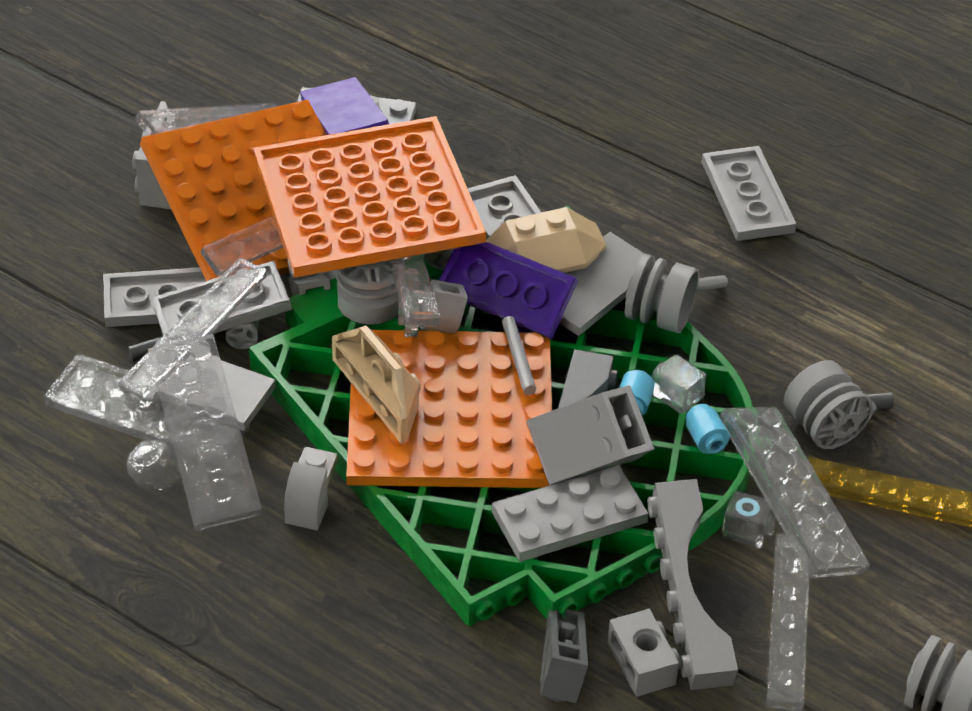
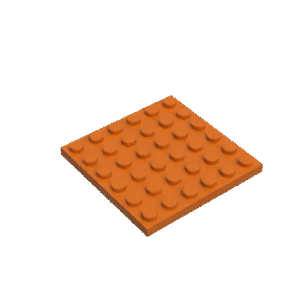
[140,100,326,281]
[253,116,486,277]
[346,330,554,488]

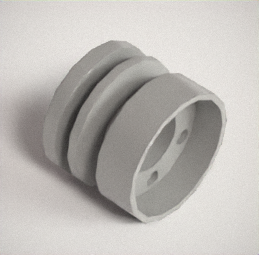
[624,253,699,333]
[337,258,404,324]
[783,360,873,449]
[904,635,972,711]

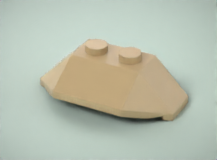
[486,207,606,273]
[332,326,421,444]

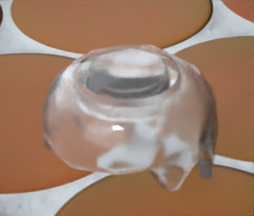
[126,440,182,490]

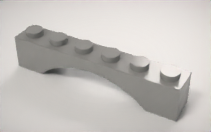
[648,479,738,690]

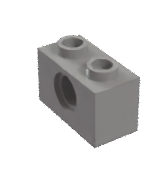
[608,609,681,697]

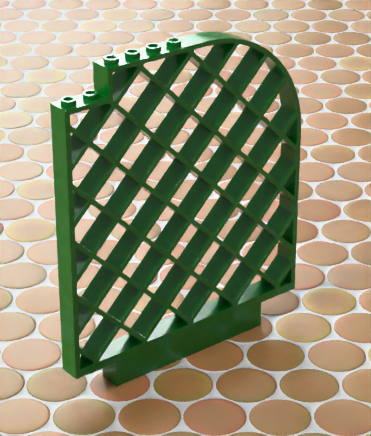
[249,206,756,627]

